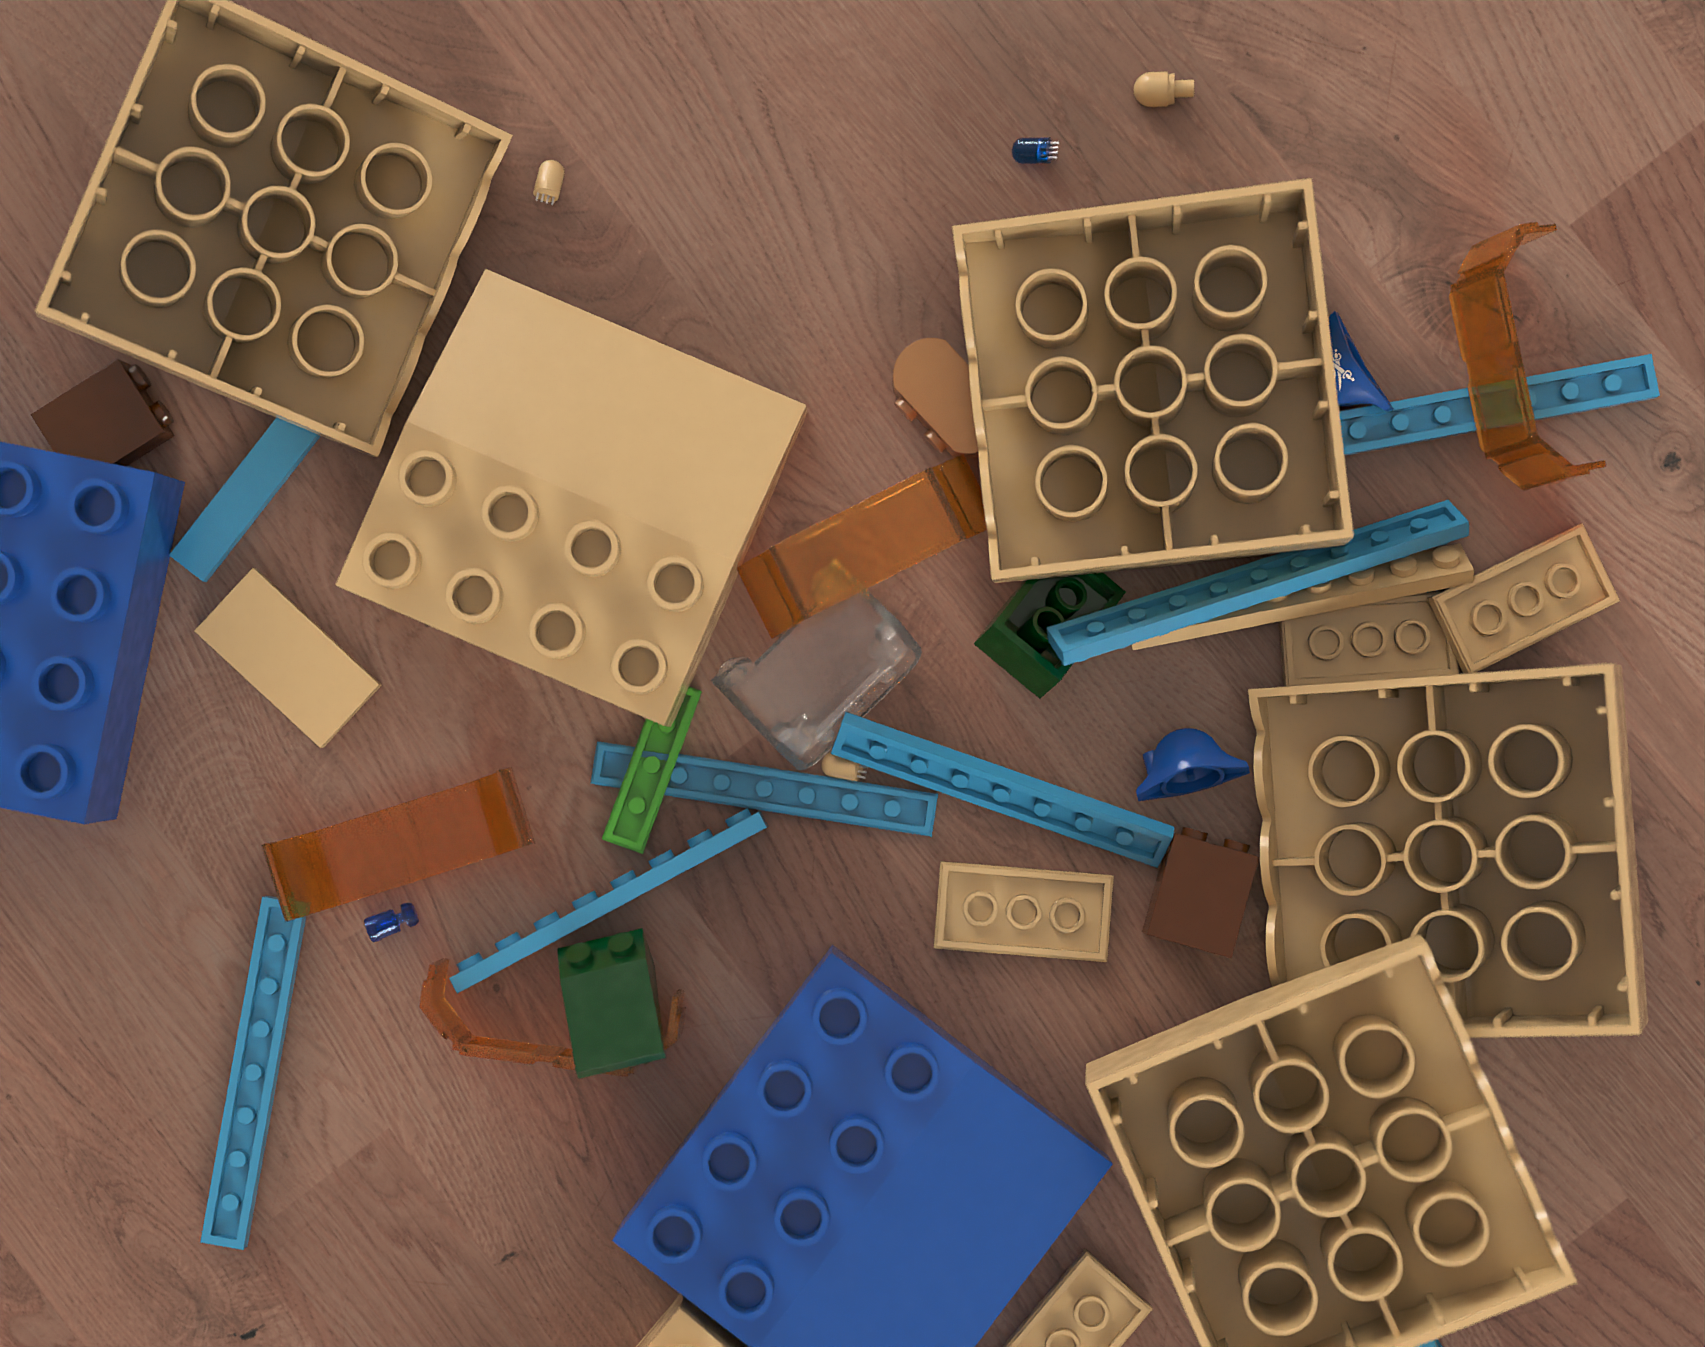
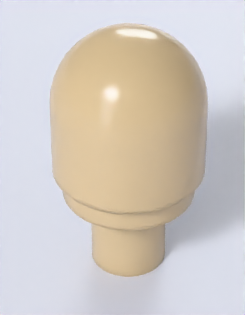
[1133,71,1194,107]

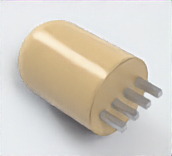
[533,160,565,205]
[822,752,868,781]

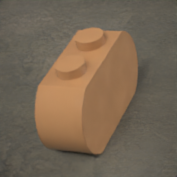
[892,338,979,459]

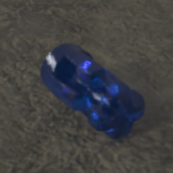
[364,903,419,943]

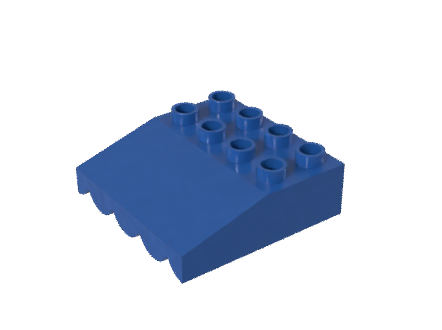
[0,442,185,824]
[612,944,1113,1347]

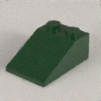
[974,573,1126,699]
[557,928,666,1079]

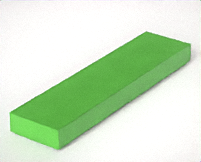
[602,687,702,854]

